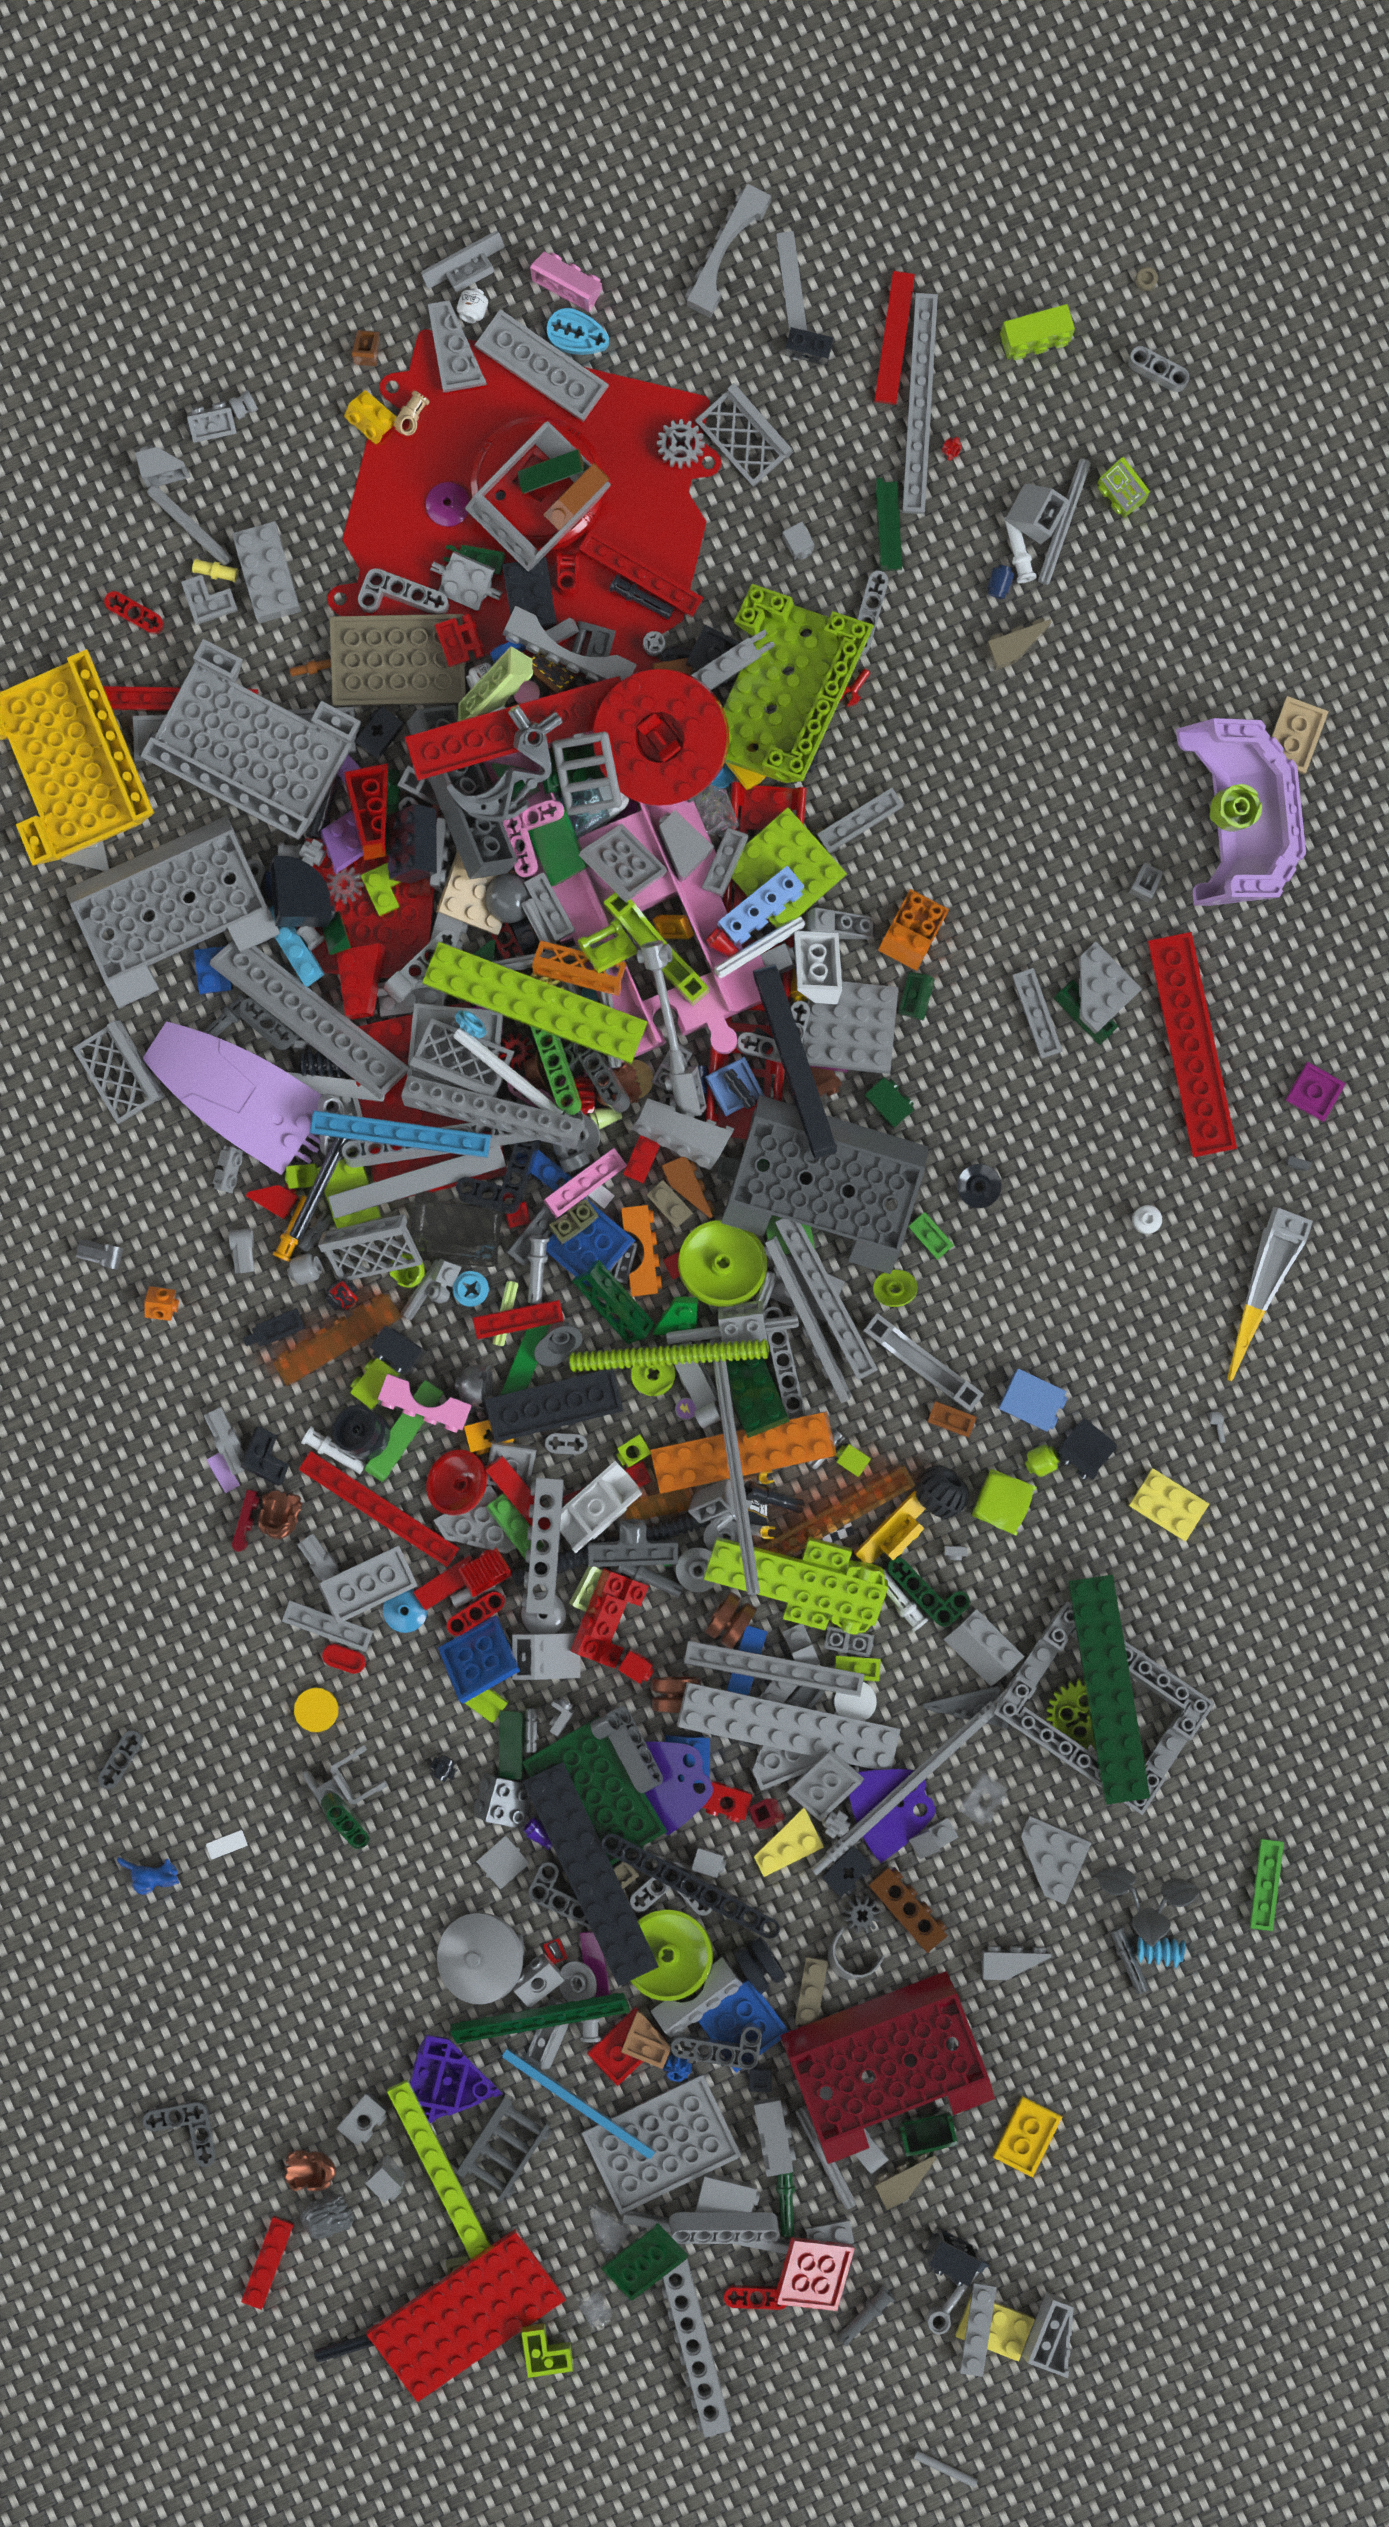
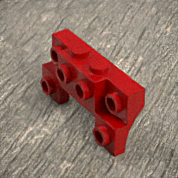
[570,1568,649,1669]

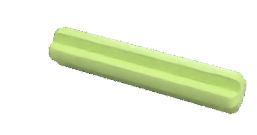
[493,1281,518,1346]

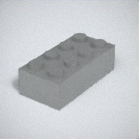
[232,521,301,623]

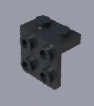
[1056,1419,1117,1481]

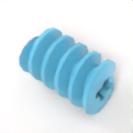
[1137,1936,1185,1968]

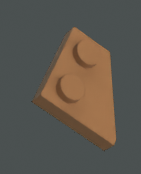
[621,2010,671,2069]

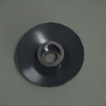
[957,1164,1002,1208]

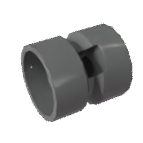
[552,1137,590,1172]

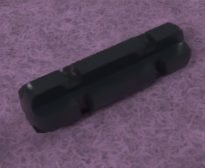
[723,1069,757,1109]

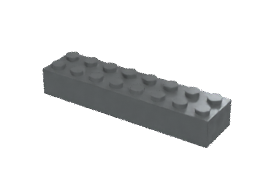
[406,705,518,880]

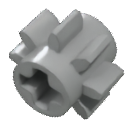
[299,839,326,867]
[823,1810,850,1839]

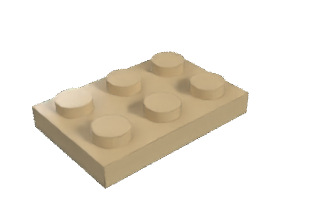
[1271,696,1329,775]

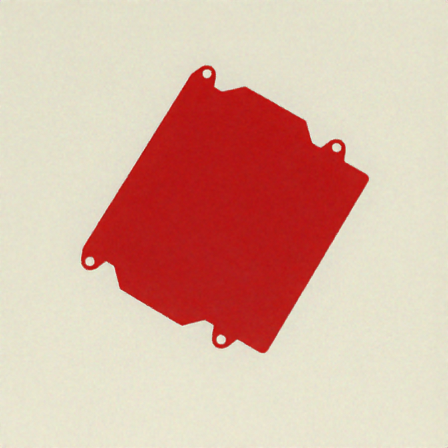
[327,329,721,678]

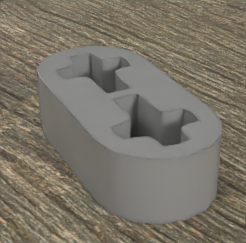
[545,1433,587,1454]

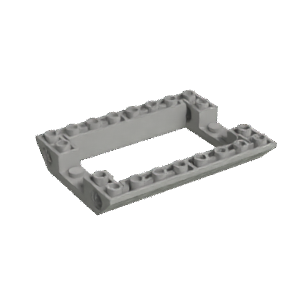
[993,1602,1215,1815]

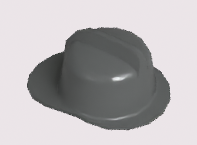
[534,1321,583,1366]

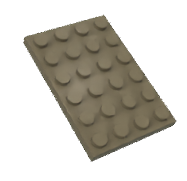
[330,614,465,707]

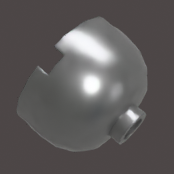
[455,1365,493,1409]

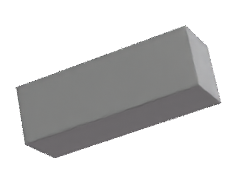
[546,618,579,644]
[614,1243,638,1284]

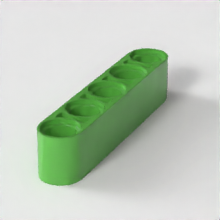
[531,1026,582,1115]
[364,1380,444,1483]

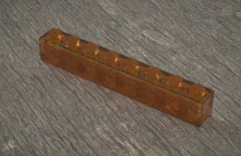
[755,1464,915,1556]

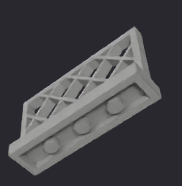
[695,383,794,487]
[410,1018,514,1098]
[73,1021,165,1124]
[318,1214,423,1281]

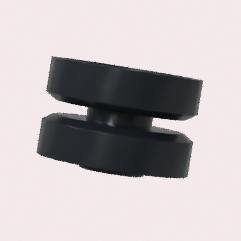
[333,1404,390,1460]
[734,1935,787,1995]

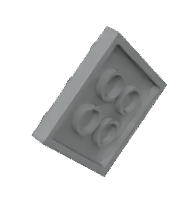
[579,823,668,902]

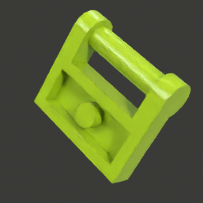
[578,919,637,973]

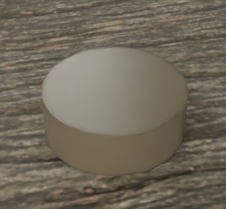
[1135,267,1158,291]

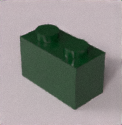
[864,1077,914,1129]

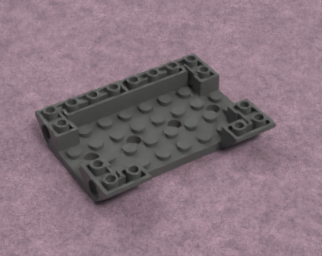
[721,1095,929,1274]

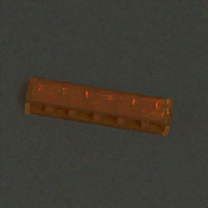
[273,1293,403,1386]

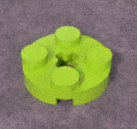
[631,1363,675,1396]

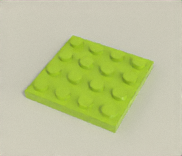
[731,808,847,929]

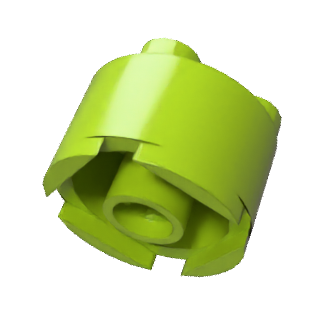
[1210,784,1262,832]

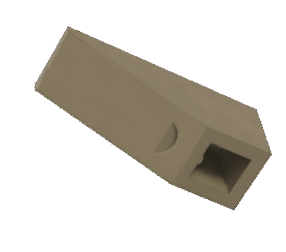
[987,618,1052,670]
[874,2151,936,2210]

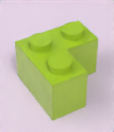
[522,2323,573,2378]

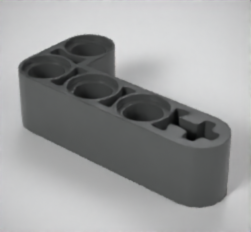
[555,1042,630,1113]
[591,1706,663,1793]
[529,1860,591,1929]
[671,2023,762,2069]

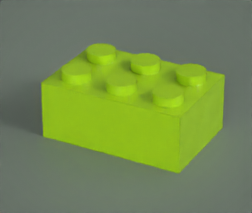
[1000,304,1075,360]
[316,1154,382,1229]

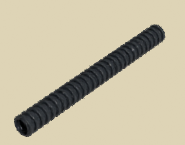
[511,1513,707,1586]

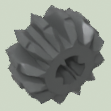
[843,1895,881,1934]

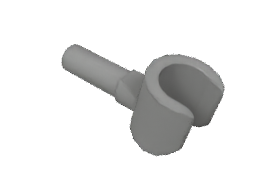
[1210,1412,1225,1443]

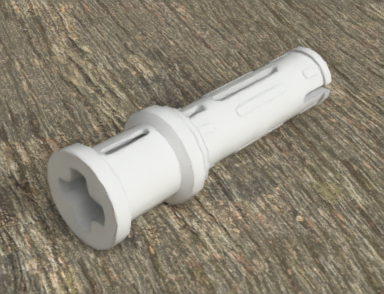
[1004,517,1037,583]
[301,1426,367,1474]
[884,1570,929,1632]

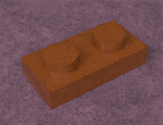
[927,1401,977,1438]

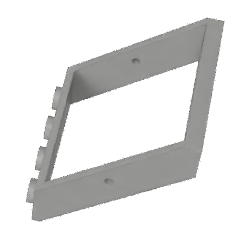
[465,421,611,572]

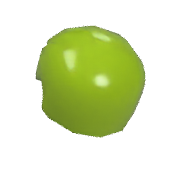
[389,1253,425,1288]

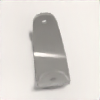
[828,1926,884,1980]

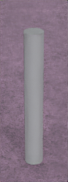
[913,2450,978,2488]

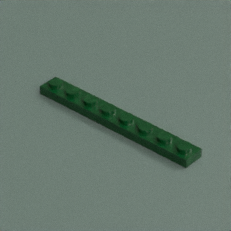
[450,1992,630,2044]

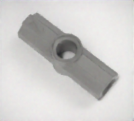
[204,1407,245,1475]
[297,1533,340,1581]

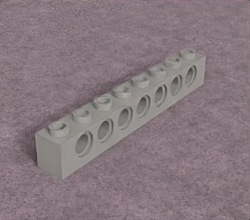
[401,1076,582,1149]
[661,2250,731,2437]

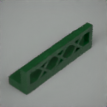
[875,478,902,572]
[572,1260,654,1344]

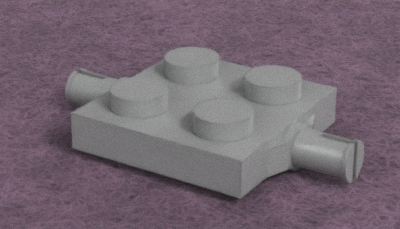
[430,551,503,611]

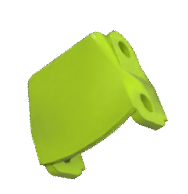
[971,1469,1037,1536]

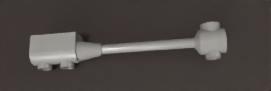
[637,940,707,1116]

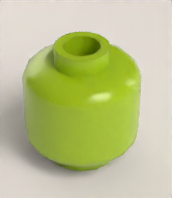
[1025,1444,1060,1477]

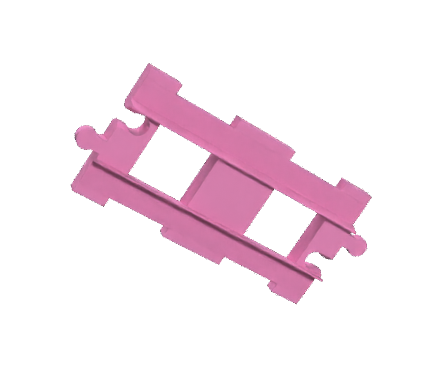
[484,672,765,1063]

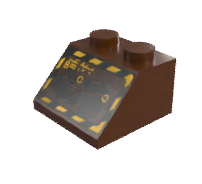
[531,652,577,695]

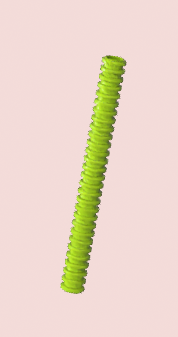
[569,1339,769,1372]

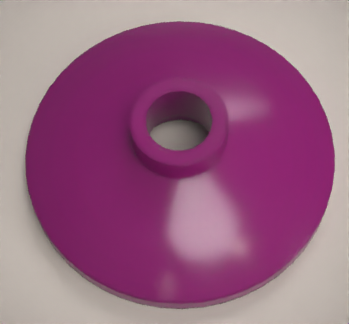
[426,482,470,527]

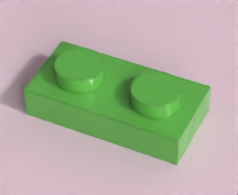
[908,1212,954,1260]

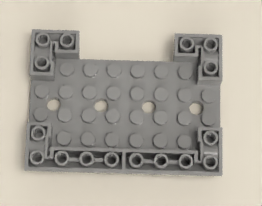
[66,815,281,1008]

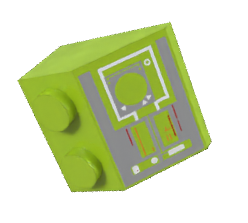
[1097,457,1150,518]

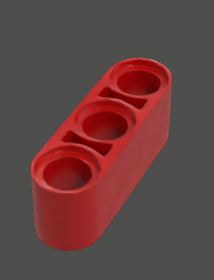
[447,1591,506,1636]

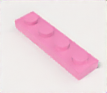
[543,1148,627,1218]

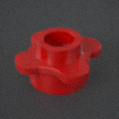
[942,437,962,461]

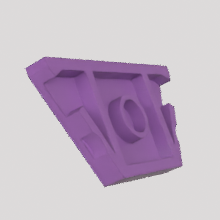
[321,810,363,874]

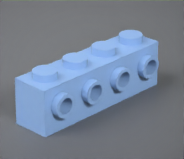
[717,866,804,945]

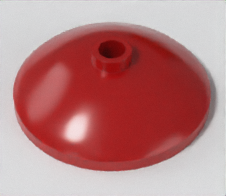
[426,1450,487,1516]

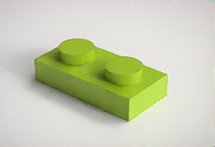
[835,1655,881,1681]

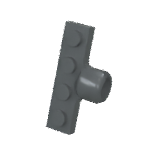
[588,1519,678,1567]

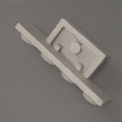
[421,231,505,293]

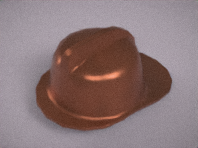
[523,1050,560,1098]

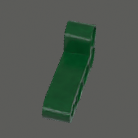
[887,1557,970,1627]

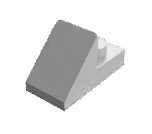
[782,1624,821,1665]
[909,1817,958,1859]

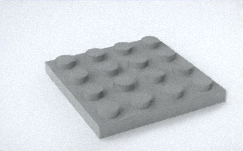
[803,981,898,1074]
[407,1003,503,1087]

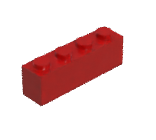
[344,763,388,860]

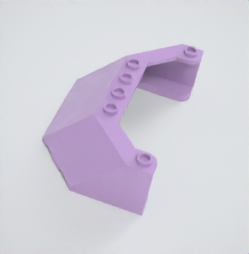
[1176,718,1306,906]

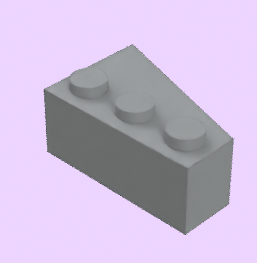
[754,2096,796,2177]
[1021,2292,1073,2378]

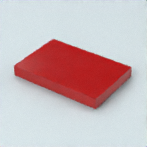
[587,2006,666,2086]

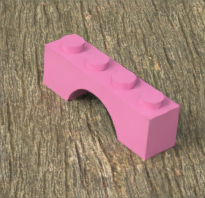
[378,1374,472,1433]

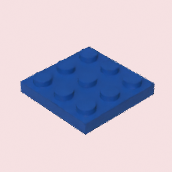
[546,1197,635,1288]
[438,1615,520,1704]
[698,1979,789,2073]

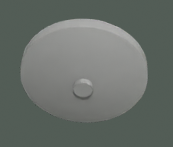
[437,1913,523,2004]

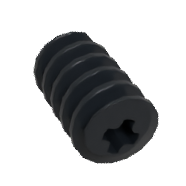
[301,1048,347,1078]

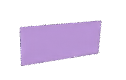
[207,1453,240,1493]

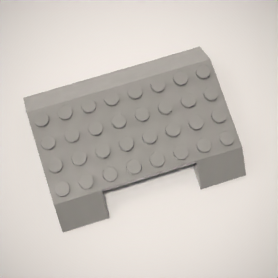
[140,639,361,840]

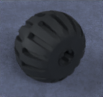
[914,1465,969,1519]

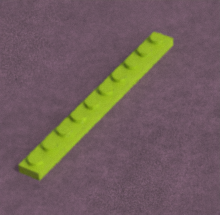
[387,2079,491,2259]

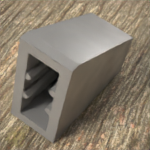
[658,810,714,883]
[695,2173,760,2212]

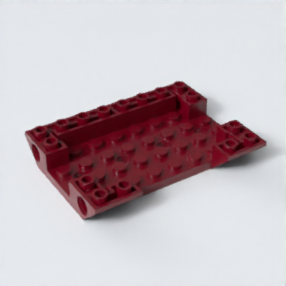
[780,1971,995,2164]

